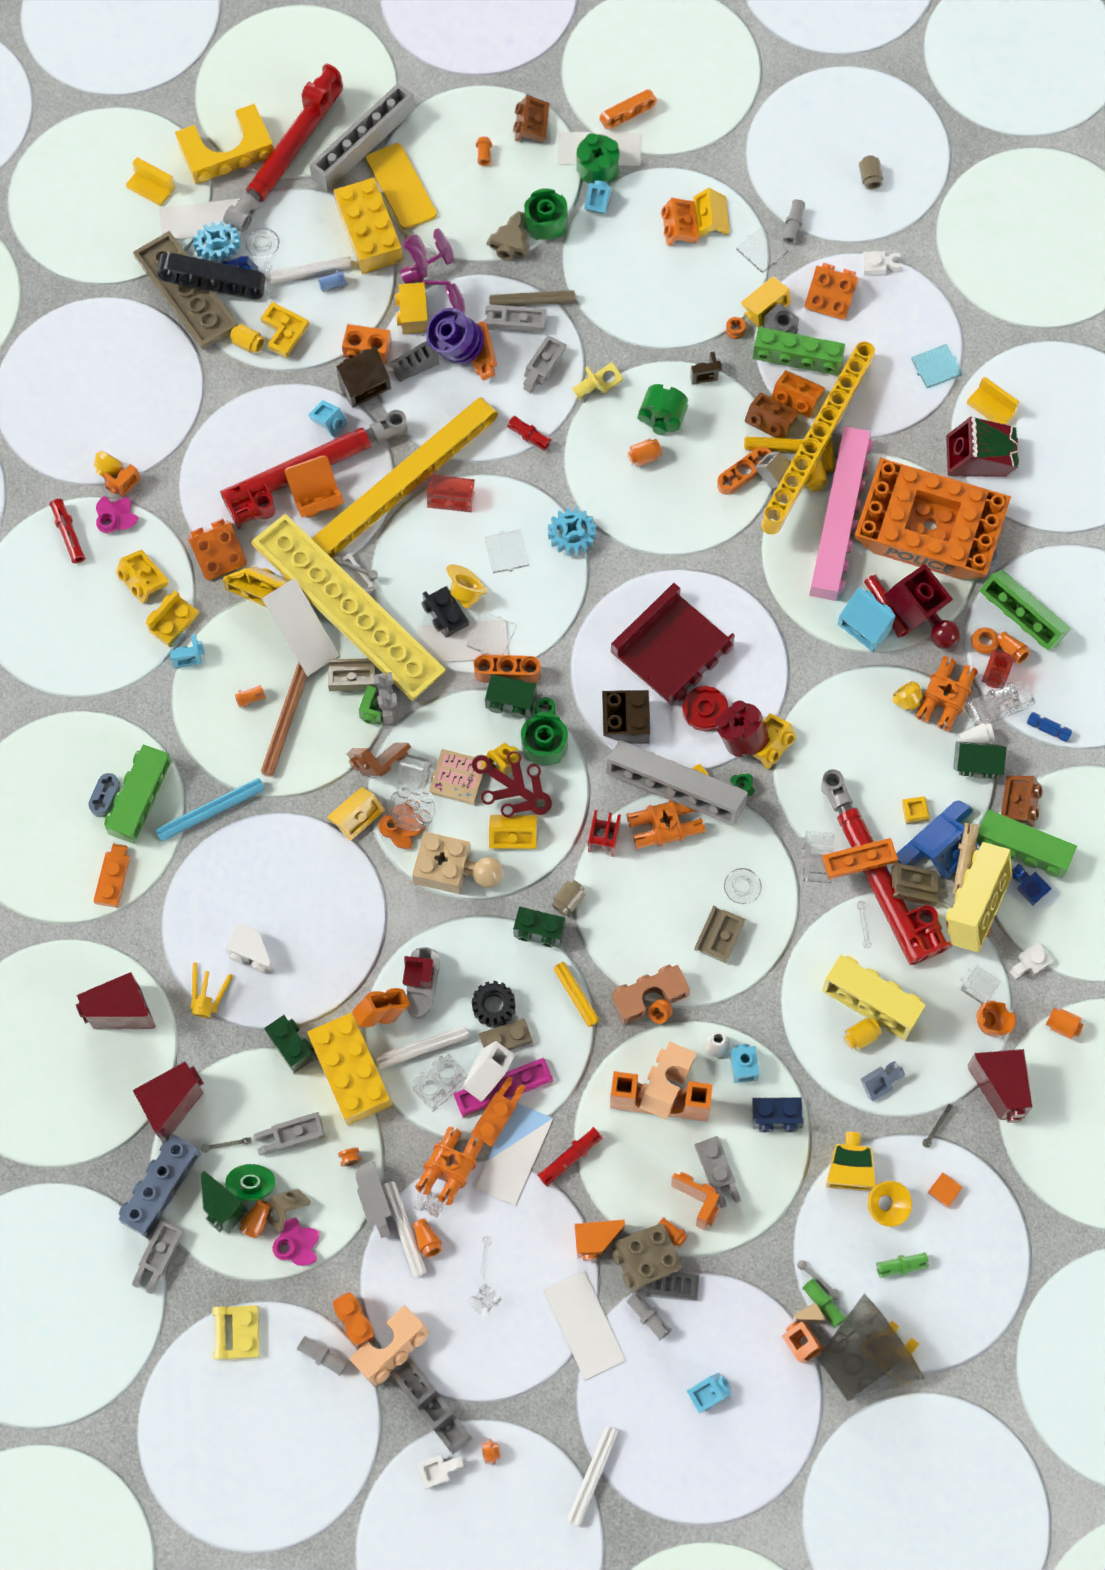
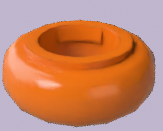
[971,627,999,655]

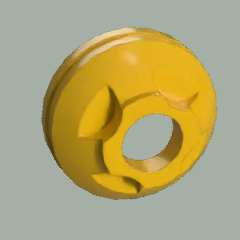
[867,1181,913,1227]

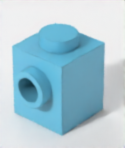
[730,1044,759,1083]

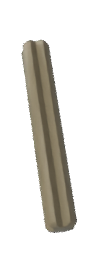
[489,290,576,306]

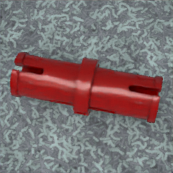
[507,415,551,451]

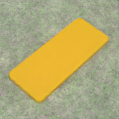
[366,143,437,230]

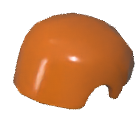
[976,1000,1016,1038]

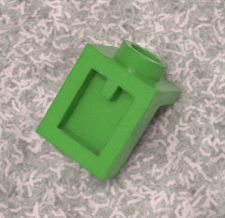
[358,685,383,725]

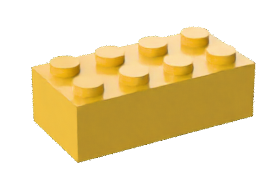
[333,177,403,274]
[307,1012,392,1126]

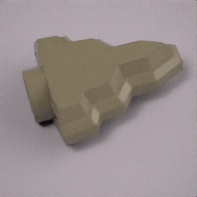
[486,211,530,261]

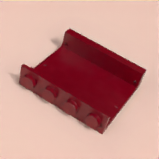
[611,583,735,705]

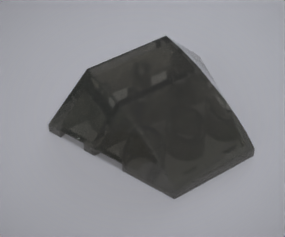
[817,1293,925,1402]

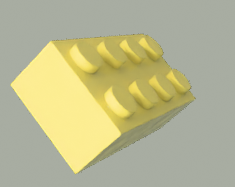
[946,842,1013,953]
[822,954,926,1041]

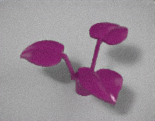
[401,228,465,313]

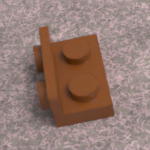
[513,95,549,143]
[744,392,799,438]
[1001,776,1043,828]

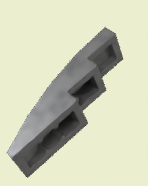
[390,1355,473,1455]

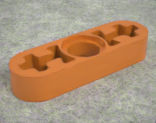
[599,89,657,129]
[717,447,771,495]

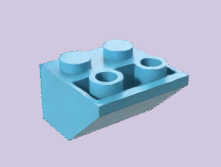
[837,587,895,653]

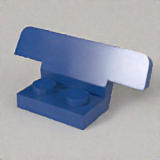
[897,800,980,879]

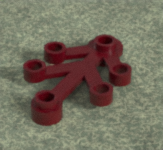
[471,751,552,818]

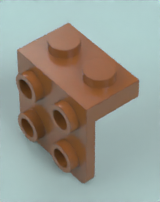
[346,742,411,777]

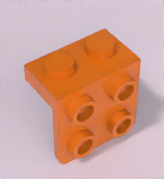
[804,262,860,319]
[285,456,344,518]
[186,519,247,580]
[671,1172,719,1231]

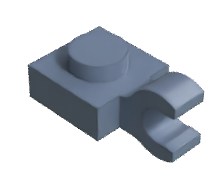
[861,1061,905,1101]

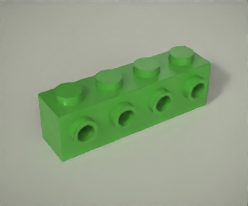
[753,327,846,376]
[979,569,1071,651]
[104,744,172,844]
[977,809,1077,878]

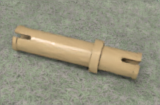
[952,823,980,894]

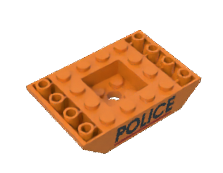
[854,458,1011,580]

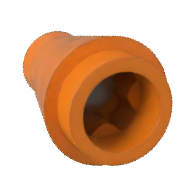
[997,631,1030,665]
[240,1199,271,1238]
[412,1218,443,1258]

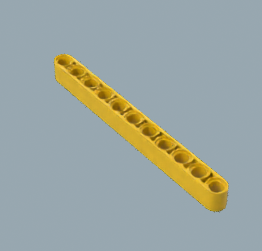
[761,341,875,535]
[311,397,498,558]

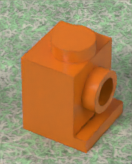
[782,1321,825,1364]

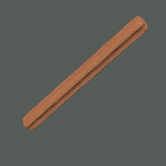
[261,661,307,777]

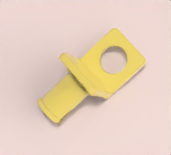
[572,363,623,400]

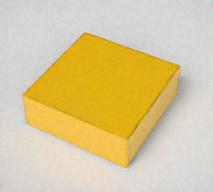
[901,796,930,824]

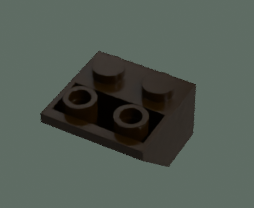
[336,346,391,408]
[602,690,650,744]

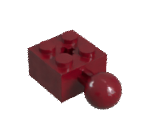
[883,564,960,649]

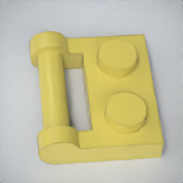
[212,1305,259,1360]

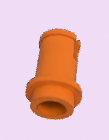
[476,136,493,166]
[235,685,266,708]
[658,1217,688,1247]

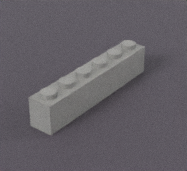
[309,83,415,191]
[606,740,748,826]

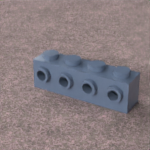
[118,1134,201,1239]

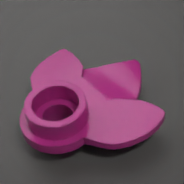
[96,496,139,534]
[272,1217,320,1266]

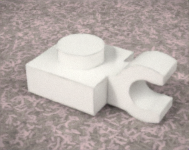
[1009,941,1054,980]
[417,1455,465,1489]

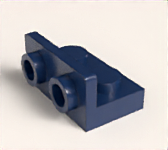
[752,1097,804,1133]

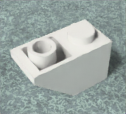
[225,923,273,973]
[462,1041,515,1101]

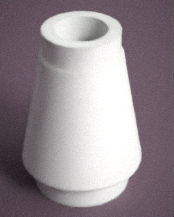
[959,722,995,744]
[705,1031,729,1057]

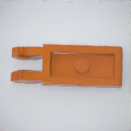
[470,1076,526,1147]

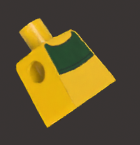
[826,1132,875,1191]

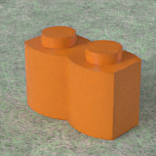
[352,988,410,1027]
[333,1292,375,1349]

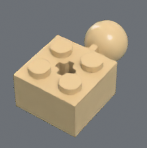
[412,831,503,894]

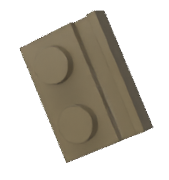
[328,658,376,691]
[891,862,939,906]
[694,905,745,963]

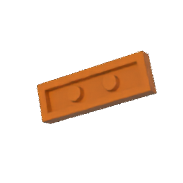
[821,838,898,880]

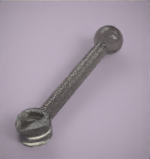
[922,1103,953,1148]
[201,1137,252,1153]

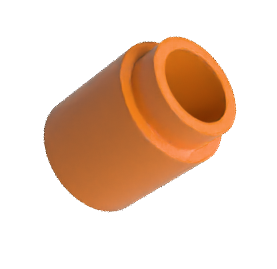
[627,438,662,467]
[1046,1008,1084,1040]

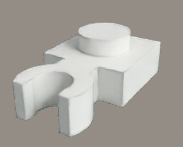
[862,251,901,275]

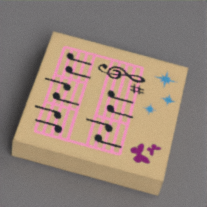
[429,749,484,805]

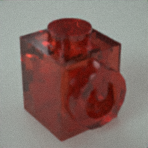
[981,651,1014,689]

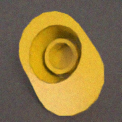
[446,564,488,608]

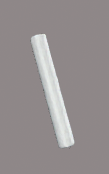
[267,255,352,285]
[376,1026,470,1069]
[383,1181,427,1277]
[567,1426,618,1527]

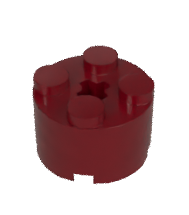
[715,700,769,757]

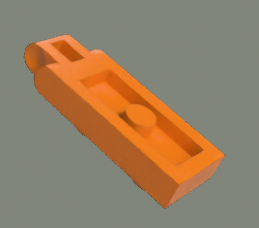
[472,321,497,381]
[93,843,130,908]

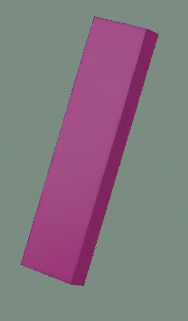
[453,1057,553,1117]

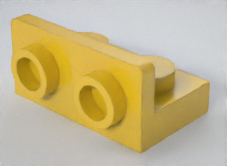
[116,549,169,604]
[145,590,199,647]
[749,713,797,770]

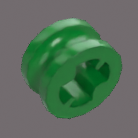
[535,697,555,714]

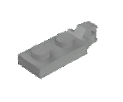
[523,335,567,393]

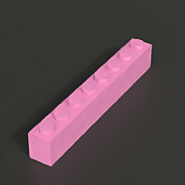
[809,426,873,601]

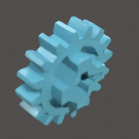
[193,221,241,263]
[548,507,596,556]

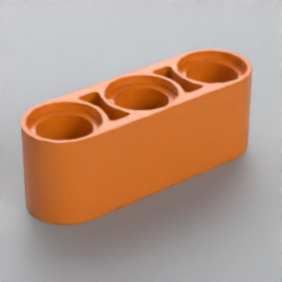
[473,655,541,683]

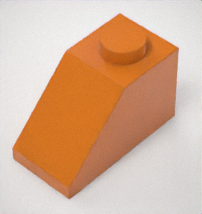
[575,1219,625,1261]

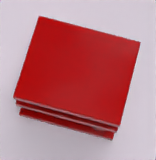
[588,810,621,857]

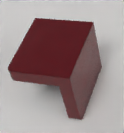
[402,956,435,989]

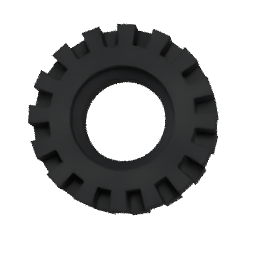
[472,981,516,1028]

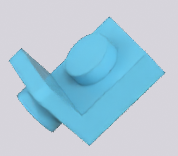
[584,180,612,214]
[308,400,348,437]
[170,634,205,668]
[687,1373,732,1413]

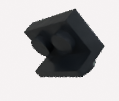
[421,586,469,638]

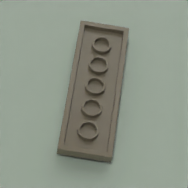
[133,231,239,350]

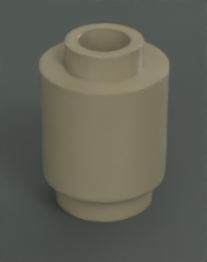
[859,155,883,190]
[551,880,586,916]

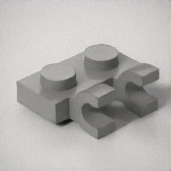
[373,672,397,725]

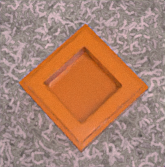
[927,1172,963,1208]

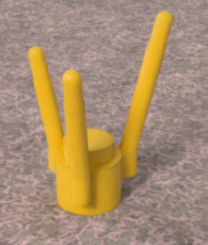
[190,962,232,1018]

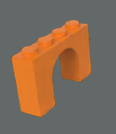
[610,1071,713,1122]

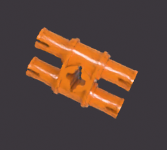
[915,656,978,732]
[626,800,705,850]
[415,1127,484,1205]

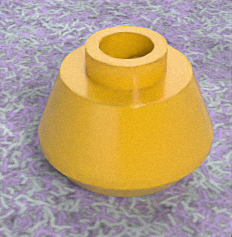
[94,450,123,477]
[892,681,923,711]

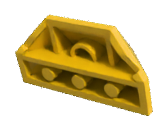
[222,566,289,608]

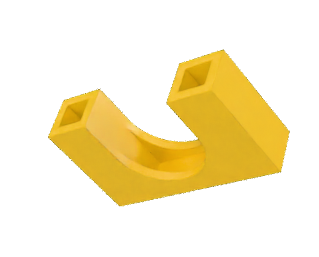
[175,103,274,184]

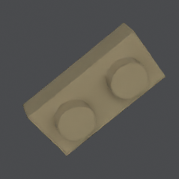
[479,1018,533,1051]

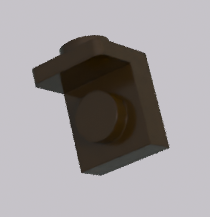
[690,351,722,385]

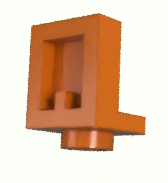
[103,464,141,498]

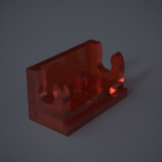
[427,474,475,513]

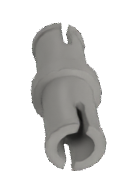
[783,199,806,244]
[626,1291,672,1341]
[297,1336,348,1376]

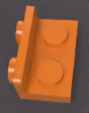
[661,197,700,246]
[771,370,825,417]

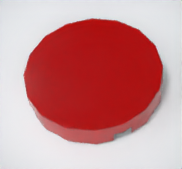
[682,686,729,732]

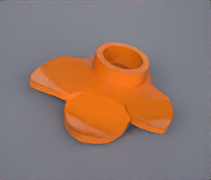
[378,805,425,849]

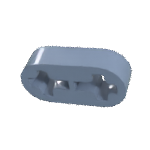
[88,773,121,817]

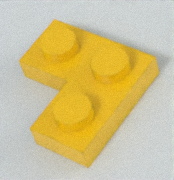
[260,302,310,358]

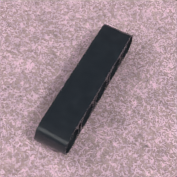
[157,252,266,300]

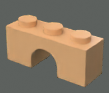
[638,1042,696,1120]
[349,1305,430,1387]

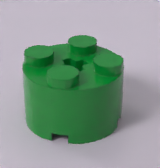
[576,133,619,184]
[524,188,568,240]
[637,384,688,435]
[521,712,568,766]

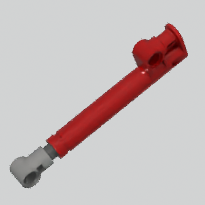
[223,64,343,232]
[220,409,408,530]
[821,769,952,966]

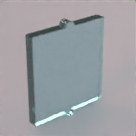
[911,344,962,389]

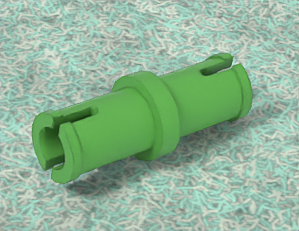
[876,1252,929,1278]
[802,1278,847,1328]

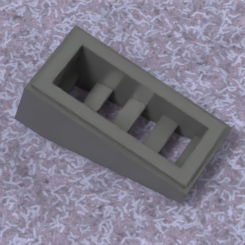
[390,341,439,382]
[647,1272,699,1301]

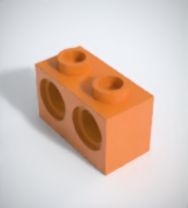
[342,324,392,364]

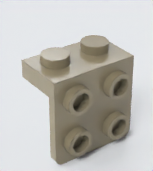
[612,1224,682,1294]

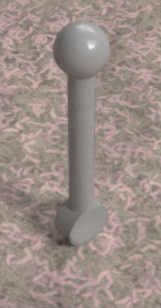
[334,556,378,580]
[797,1260,840,1300]

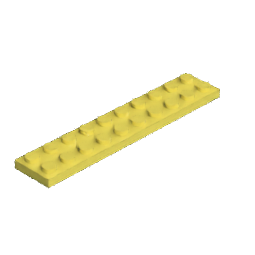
[251,514,446,702]

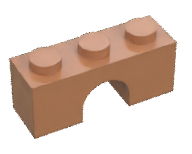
[612,964,690,1025]

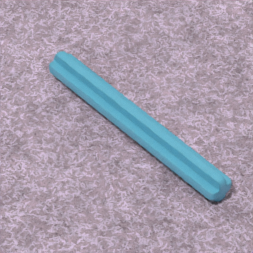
[156,778,265,841]

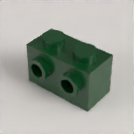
[485,674,537,718]
[953,741,1007,779]
[513,906,566,948]
[264,1015,314,1074]

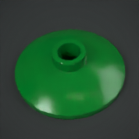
[225,1164,275,1201]

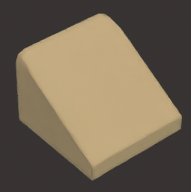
[792,1303,825,1323]

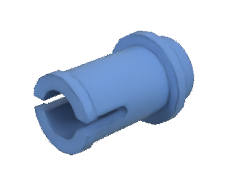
[318,270,347,291]

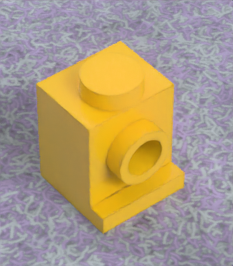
[481,742,519,775]

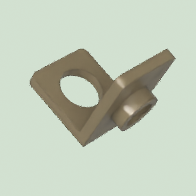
[267,1189,311,1232]

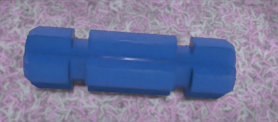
[1027,712,1072,742]

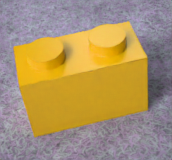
[395,282,428,334]

